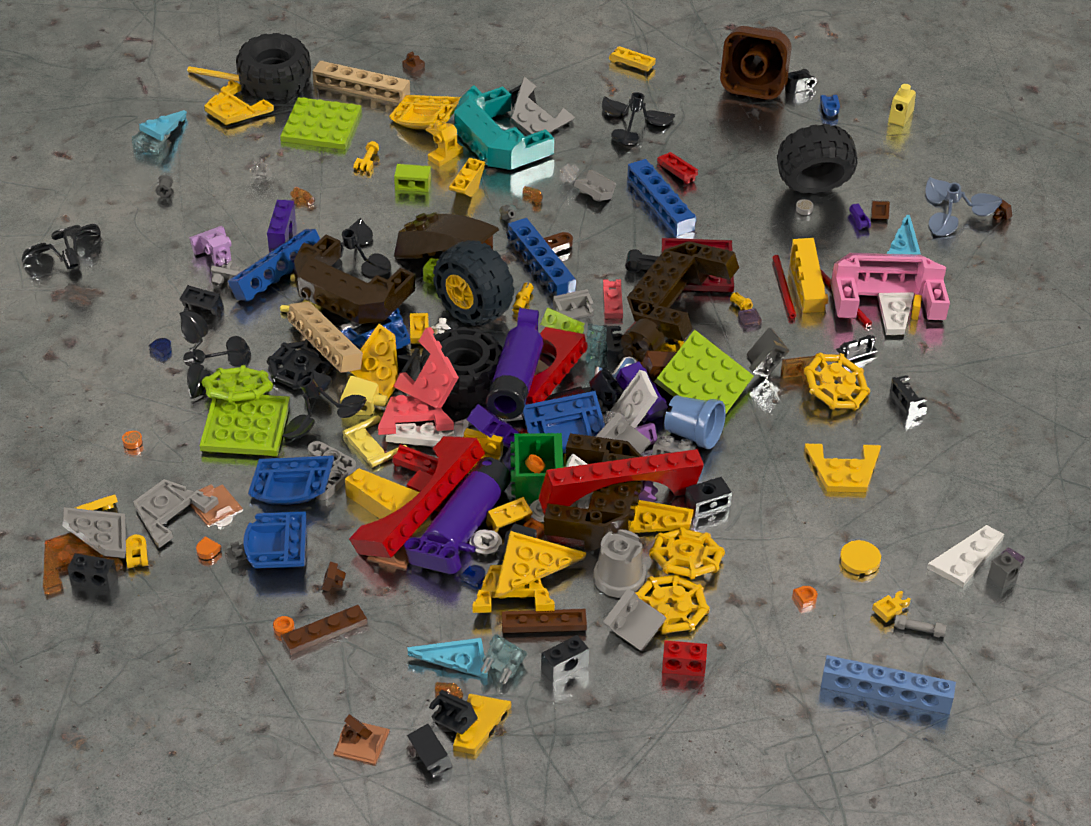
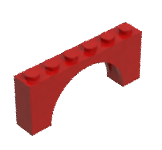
[525,327,588,405]

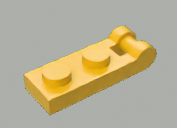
[609,46,656,71]

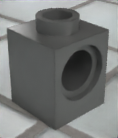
[988,551,1021,589]

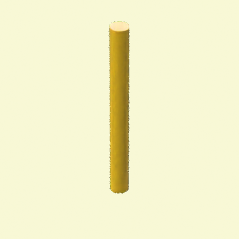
[187,66,240,82]

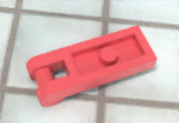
[603,279,623,319]

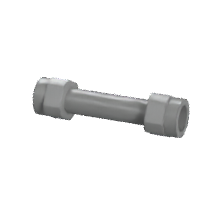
[894,614,947,638]

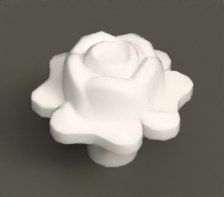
[431,318,451,335]

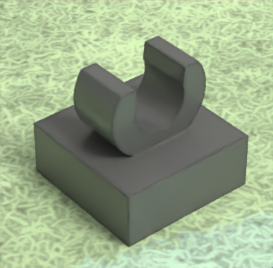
[224,541,250,569]

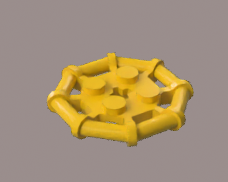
[804,352,870,410]
[649,527,725,579]
[635,574,710,635]

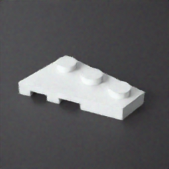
[878,292,914,335]

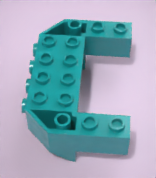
[454,85,554,170]

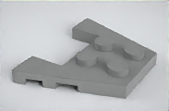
[510,77,575,136]
[133,479,219,548]

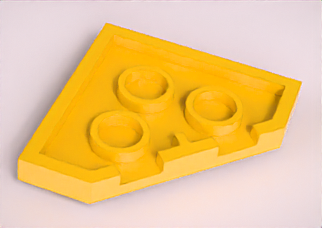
[349,324,398,399]

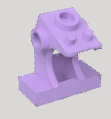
[189,226,232,267]

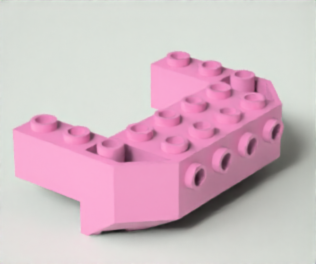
[831,253,950,320]

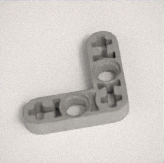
[308,441,357,500]

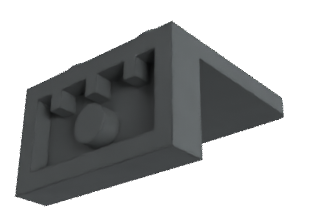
[747,327,790,378]

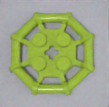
[202,365,273,403]

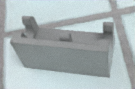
[553,289,594,319]

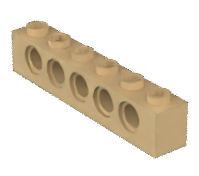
[312,61,410,103]
[287,301,363,373]

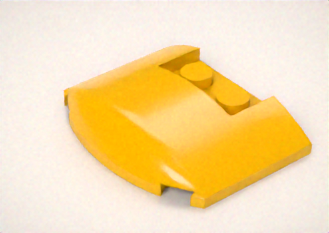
[389,95,461,130]

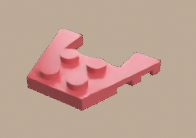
[394,327,459,408]
[378,395,454,435]

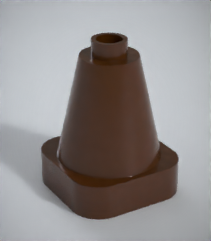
[720,26,792,99]

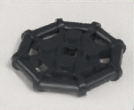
[267,339,336,390]

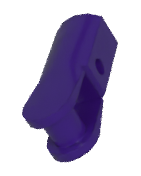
[849,203,871,230]

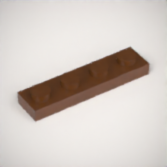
[281,605,368,655]
[502,609,587,633]

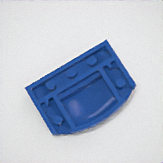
[523,391,605,454]
[248,455,334,505]
[244,511,307,568]

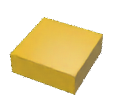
[911,294,922,321]

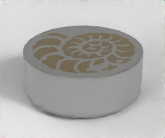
[796,199,813,215]

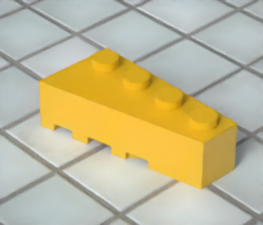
[789,238,828,313]
[345,468,420,519]

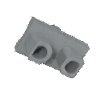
[211,261,240,290]

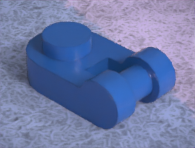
[820,95,840,116]

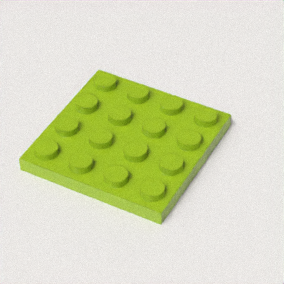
[280,97,362,150]
[654,330,754,413]
[199,395,290,456]

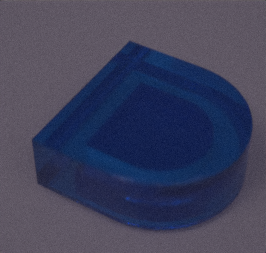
[148,338,172,358]
[461,565,486,588]

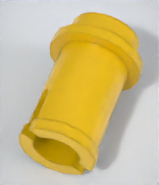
[730,292,753,312]

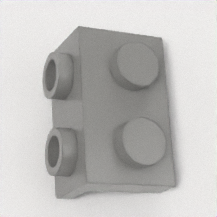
[574,170,616,202]

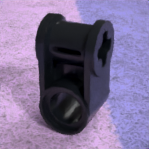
[785,69,817,94]
[589,368,624,405]

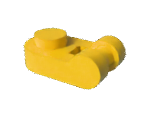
[126,534,149,569]

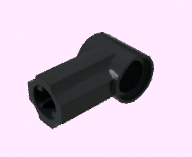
[625,249,659,273]

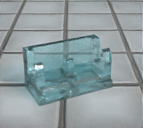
[586,324,607,367]

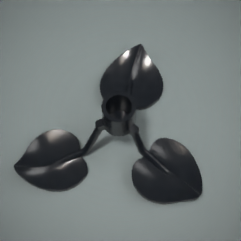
[602,92,675,145]
[332,218,391,277]
[22,224,101,269]
[179,311,251,399]
[282,371,367,439]

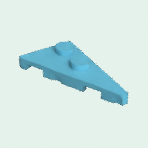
[139,110,187,141]
[887,215,921,255]
[407,638,488,678]

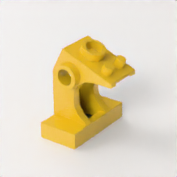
[425,120,463,167]

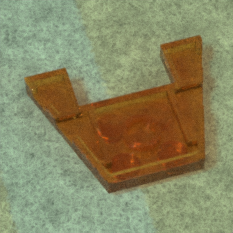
[43,532,123,595]

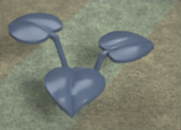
[926,177,1002,236]

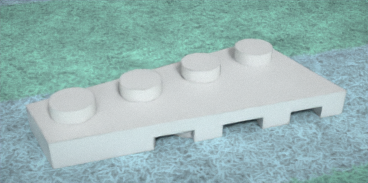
[386,421,469,447]
[927,525,1004,587]

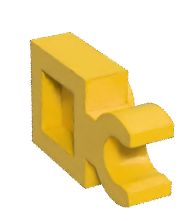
[872,591,911,622]

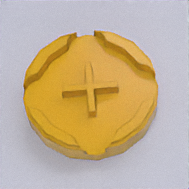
[840,540,881,575]

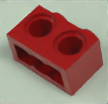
[662,640,707,677]

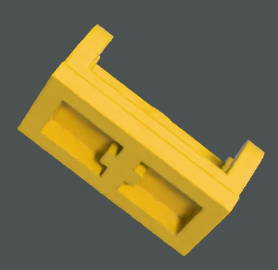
[486,497,533,533]

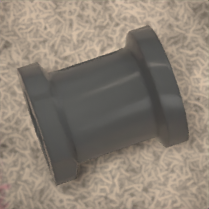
[155,175,173,197]

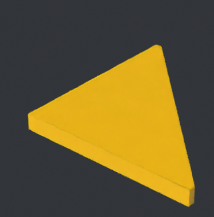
[494,531,586,598]

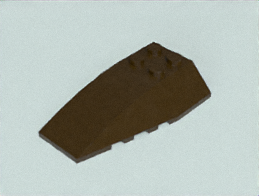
[394,212,499,259]

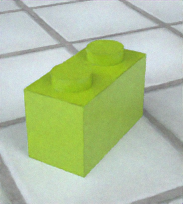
[394,164,431,192]

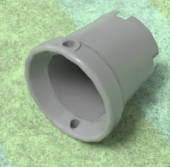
[593,530,647,598]

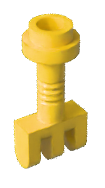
[353,141,379,173]

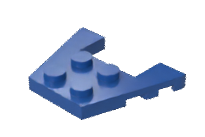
[341,308,411,349]

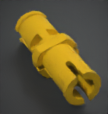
[512,282,534,314]

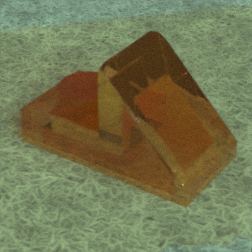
[781,356,818,385]

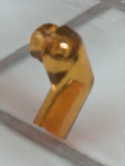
[523,186,543,203]
[290,187,315,205]
[435,682,463,699]

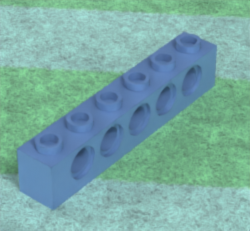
[821,655,956,715]

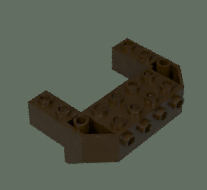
[294,234,415,324]
[627,241,739,341]
[544,433,643,552]

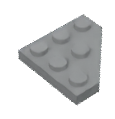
[62,507,126,558]

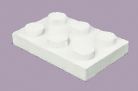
[610,370,658,428]

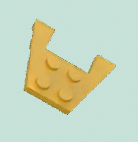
[204,80,274,125]
[804,443,881,492]
[472,565,555,613]

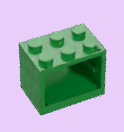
[510,433,563,504]

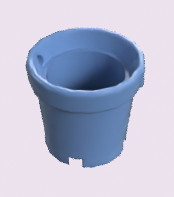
[664,395,726,449]

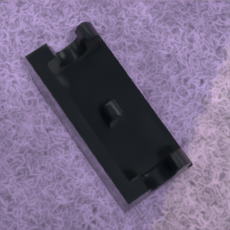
[180,285,224,316]
[602,325,626,364]
[890,375,927,416]
[429,690,478,735]
[407,723,452,775]

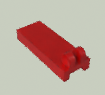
[657,152,698,185]
[392,444,438,475]

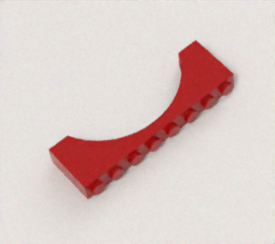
[349,436,485,558]
[539,449,704,515]

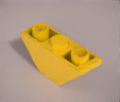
[449,158,485,197]

